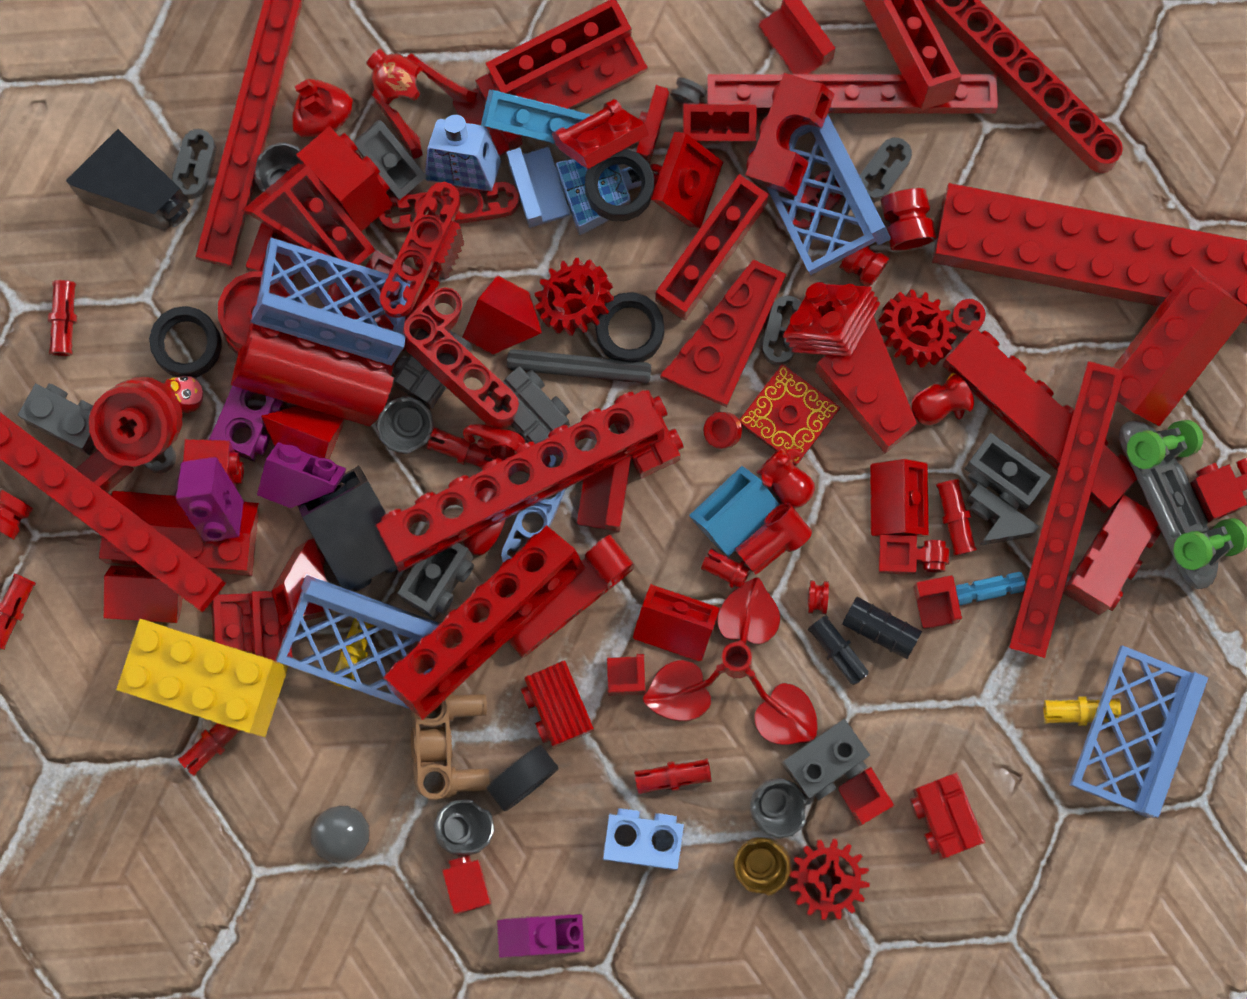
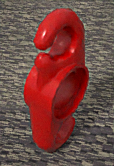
[463,424,551,466]

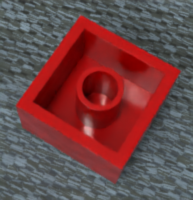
[296,126,393,232]

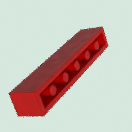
[942,328,1137,514]

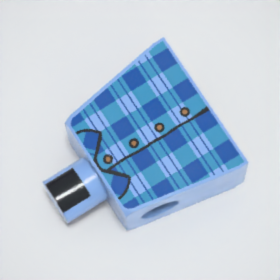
[425,115,501,191]
[556,159,641,235]

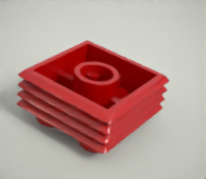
[783,282,880,356]

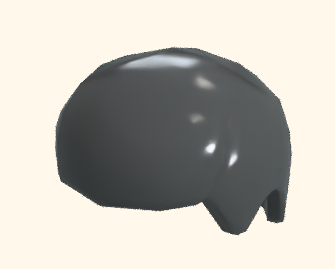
[255,142,302,193]
[376,396,434,454]
[750,778,807,839]
[433,799,495,856]
[311,805,369,864]

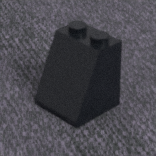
[66,129,191,231]
[298,465,397,591]

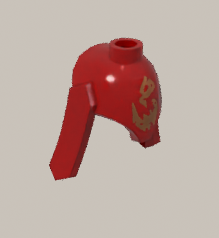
[366,49,477,160]

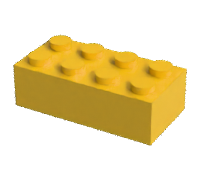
[116,619,289,737]

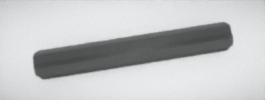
[507,349,651,383]

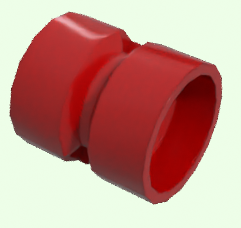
[880,188,936,251]

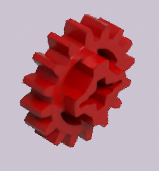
[534,258,614,336]
[877,289,957,368]
[789,839,870,921]

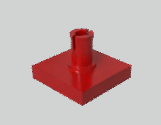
[650,132,723,228]

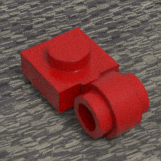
[879,535,950,574]

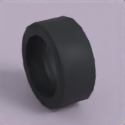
[585,148,654,221]
[595,292,665,362]
[149,306,222,378]
[486,745,559,811]

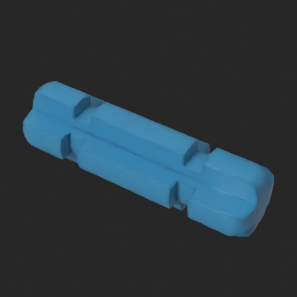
[955,572,1026,605]

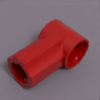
[735,502,812,575]

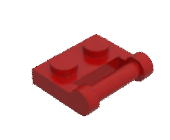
[552,99,649,169]

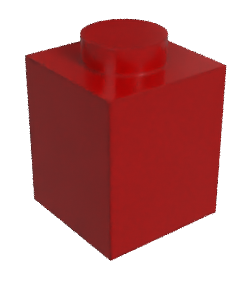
[442,855,492,915]

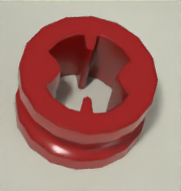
[951,299,986,334]
[808,580,829,615]

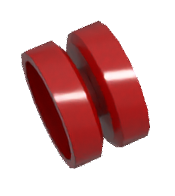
[218,271,290,355]
[89,377,182,467]

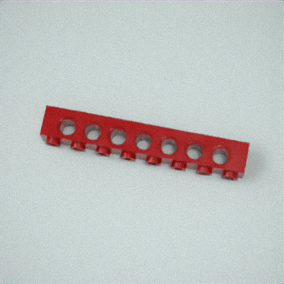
[376,390,664,573]

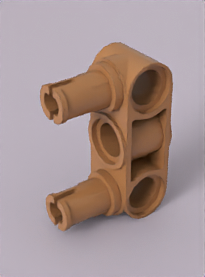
[411,694,490,800]

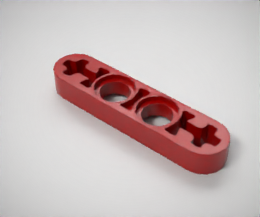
[379,182,520,233]
[380,182,461,318]

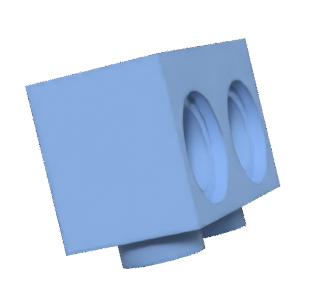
[603,808,684,870]

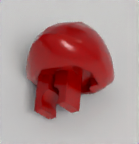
[292,79,353,138]

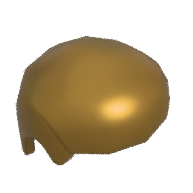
[733,837,791,896]

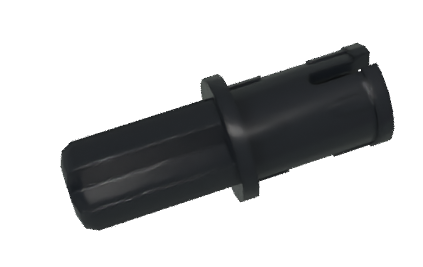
[808,615,869,685]

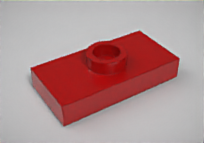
[636,85,669,164]

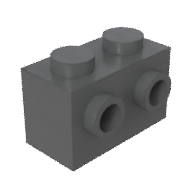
[18,383,95,456]
[965,433,1051,512]
[397,543,474,620]
[782,718,870,801]

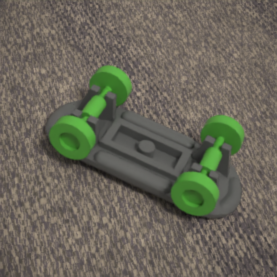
[1119,419,1247,589]

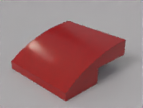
[211,591,292,665]

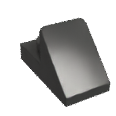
[353,120,427,200]
[966,483,1039,545]

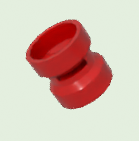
[839,245,890,286]
[0,490,34,540]

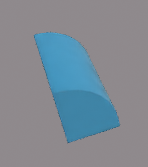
[689,466,780,557]

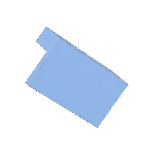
[506,147,570,228]

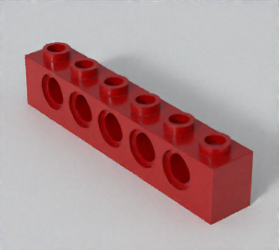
[384,525,585,720]

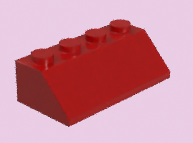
[1113,266,1247,427]
[99,491,260,576]

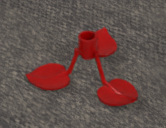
[643,577,817,745]

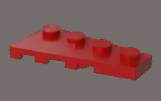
[660,259,786,407]

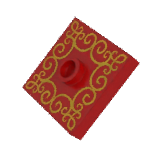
[739,364,841,466]

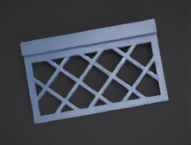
[749,114,891,275]
[251,238,410,366]
[276,574,441,709]
[1070,646,1208,818]

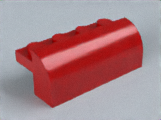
[485,0,648,110]
[231,323,394,427]

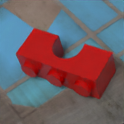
[745,73,835,196]

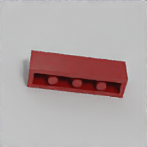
[863,0,962,110]
[655,174,769,321]

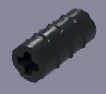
[842,596,922,659]

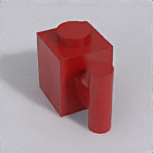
[1190,458,1247,523]

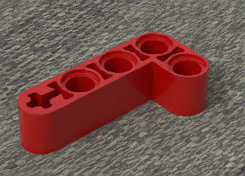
[403,287,519,430]
[508,535,634,658]

